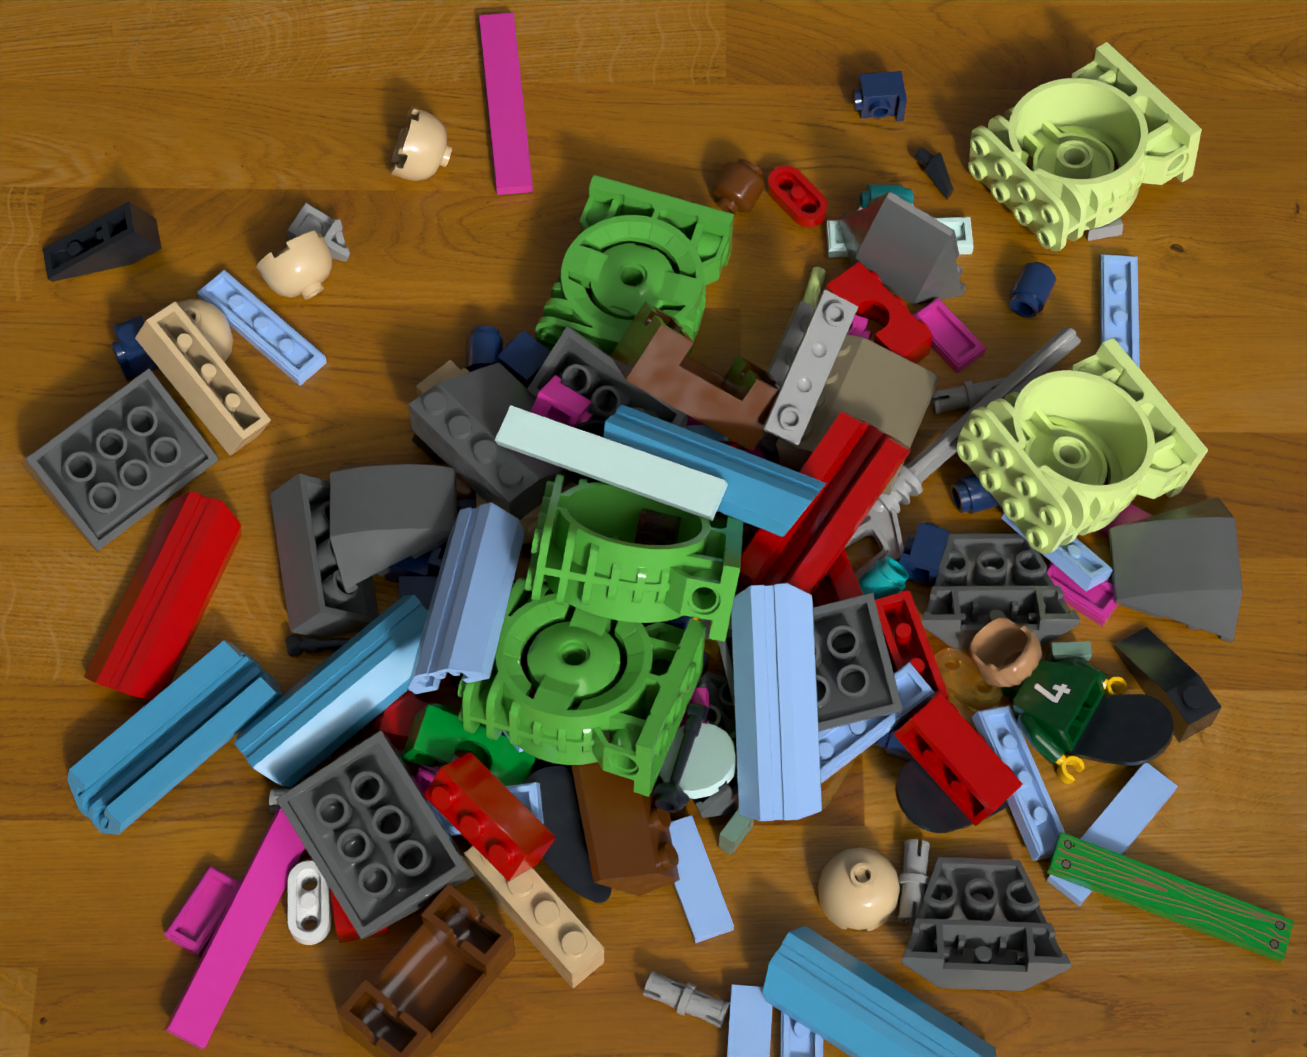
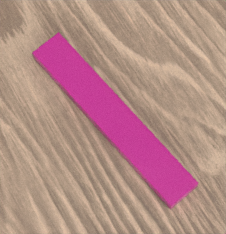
[479,13,533,195]
[164,807,305,1049]

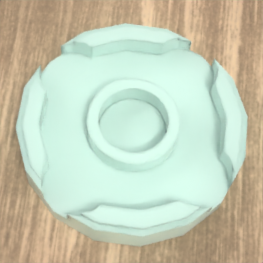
[659,723,737,799]

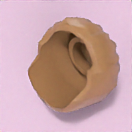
[969,617,1042,687]

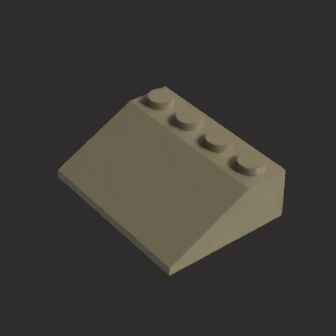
[776,334,939,495]

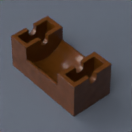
[611,301,780,451]
[337,883,516,1057]

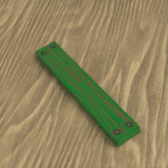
[1046,832,1294,962]

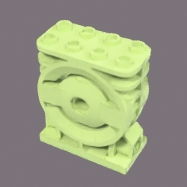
[968,42,1202,252]
[957,338,1208,554]

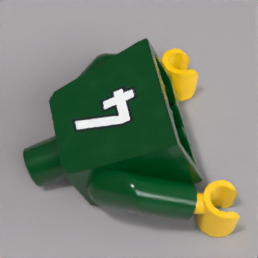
[1002,657,1127,784]

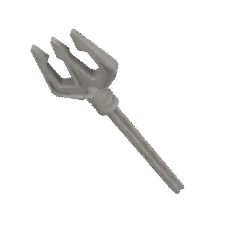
[845,326,1081,581]

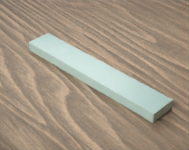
[495,405,728,521]

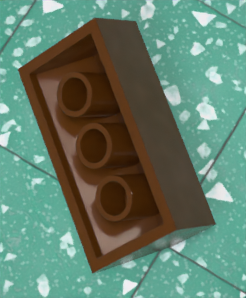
[571,762,680,896]

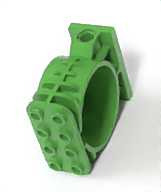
[536,175,734,356]
[525,474,743,642]
[458,577,706,797]

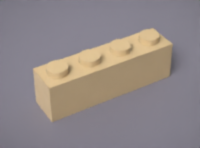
[135,301,271,456]
[464,846,604,988]

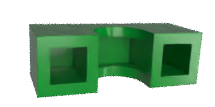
[401,704,536,786]

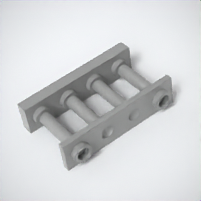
[757,290,858,453]

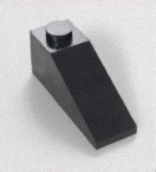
[43,201,162,282]
[1113,627,1222,743]

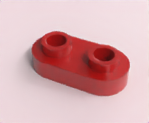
[767,166,827,227]

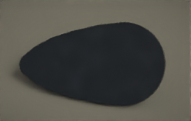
[1064,694,1174,766]
[895,759,1009,833]
[523,766,612,904]

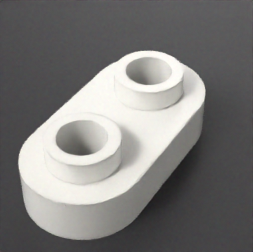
[288,861,331,945]

